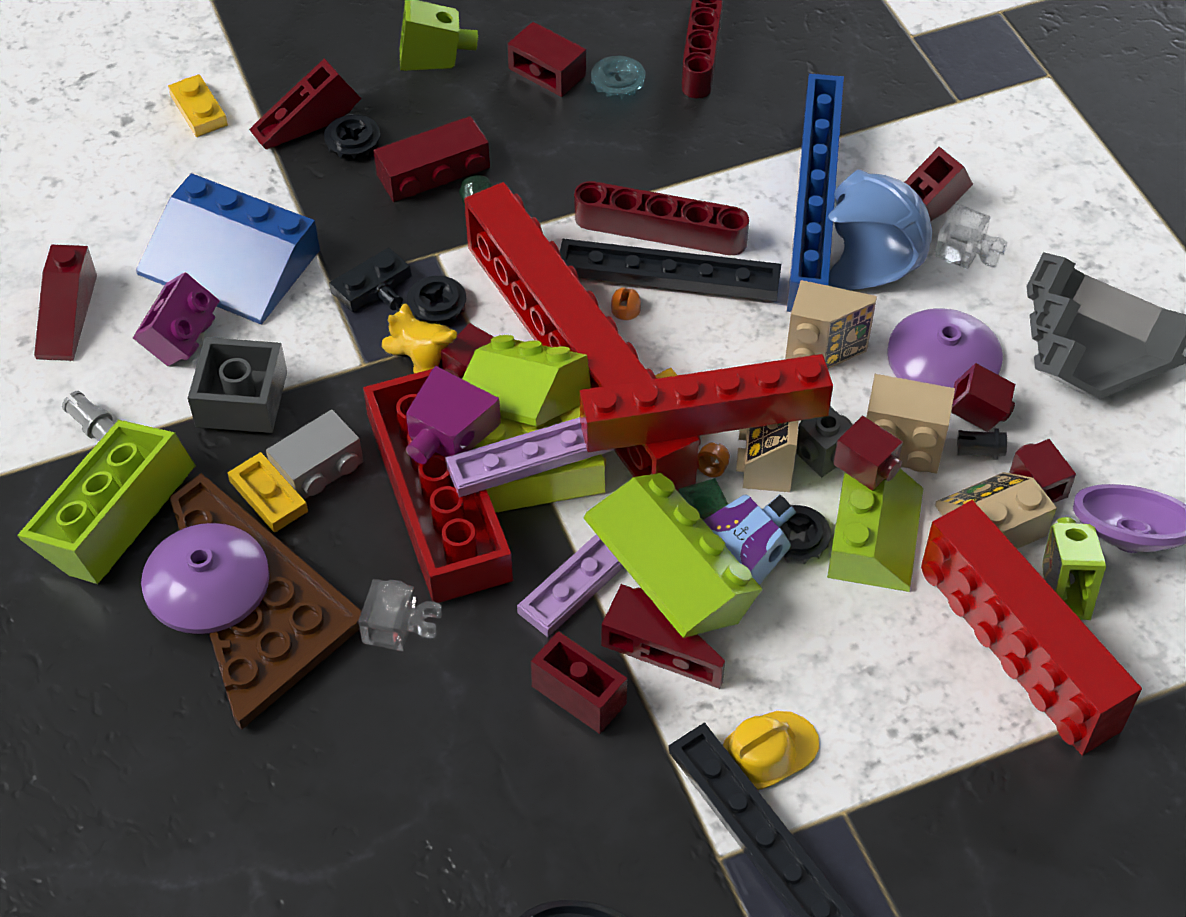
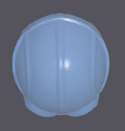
[828,169,932,290]

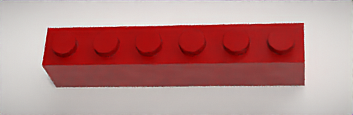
[580,354,833,453]

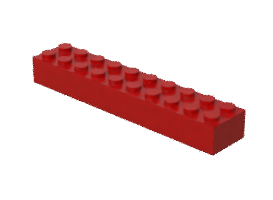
[464,182,701,494]

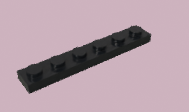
[560,238,782,301]
[668,722,856,917]

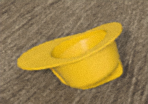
[723,711,819,790]

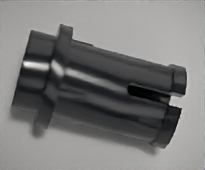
[957,428,1007,460]

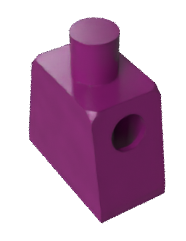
[406,366,501,464]

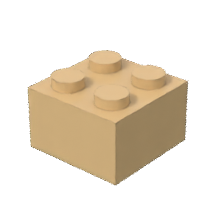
[866,374,955,474]

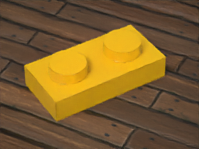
[168,74,228,137]
[227,452,308,533]

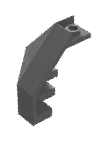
[1026,252,1186,399]

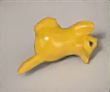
[381,304,457,373]

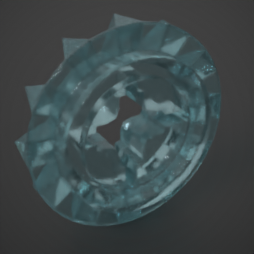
[591,56,646,99]

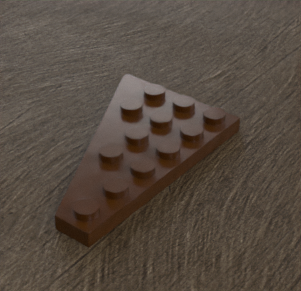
[170,473,367,730]

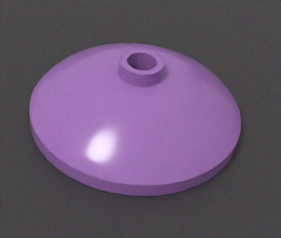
[887,308,1003,388]
[1073,484,1186,553]
[141,523,269,634]

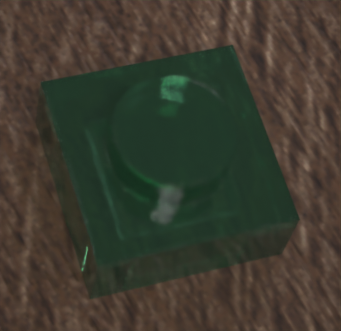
[678,478,728,520]

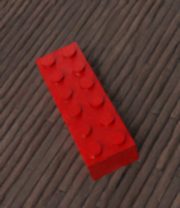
[363,367,513,604]
[921,500,1142,756]

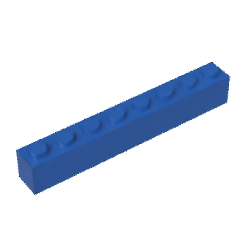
[787,74,844,312]

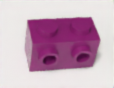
[132,272,220,366]

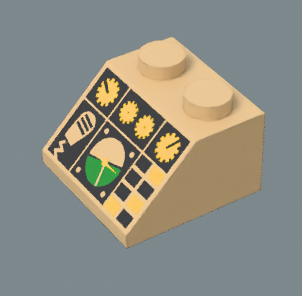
[785,280,877,369]
[736,421,798,492]
[935,472,1057,549]

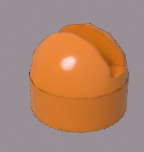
[611,287,641,320]
[698,442,730,477]

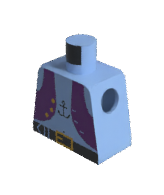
[703,494,796,585]

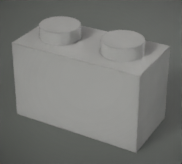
[266,409,363,499]

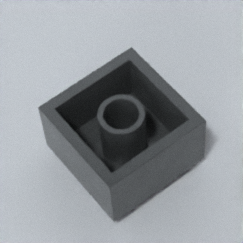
[187,337,287,433]

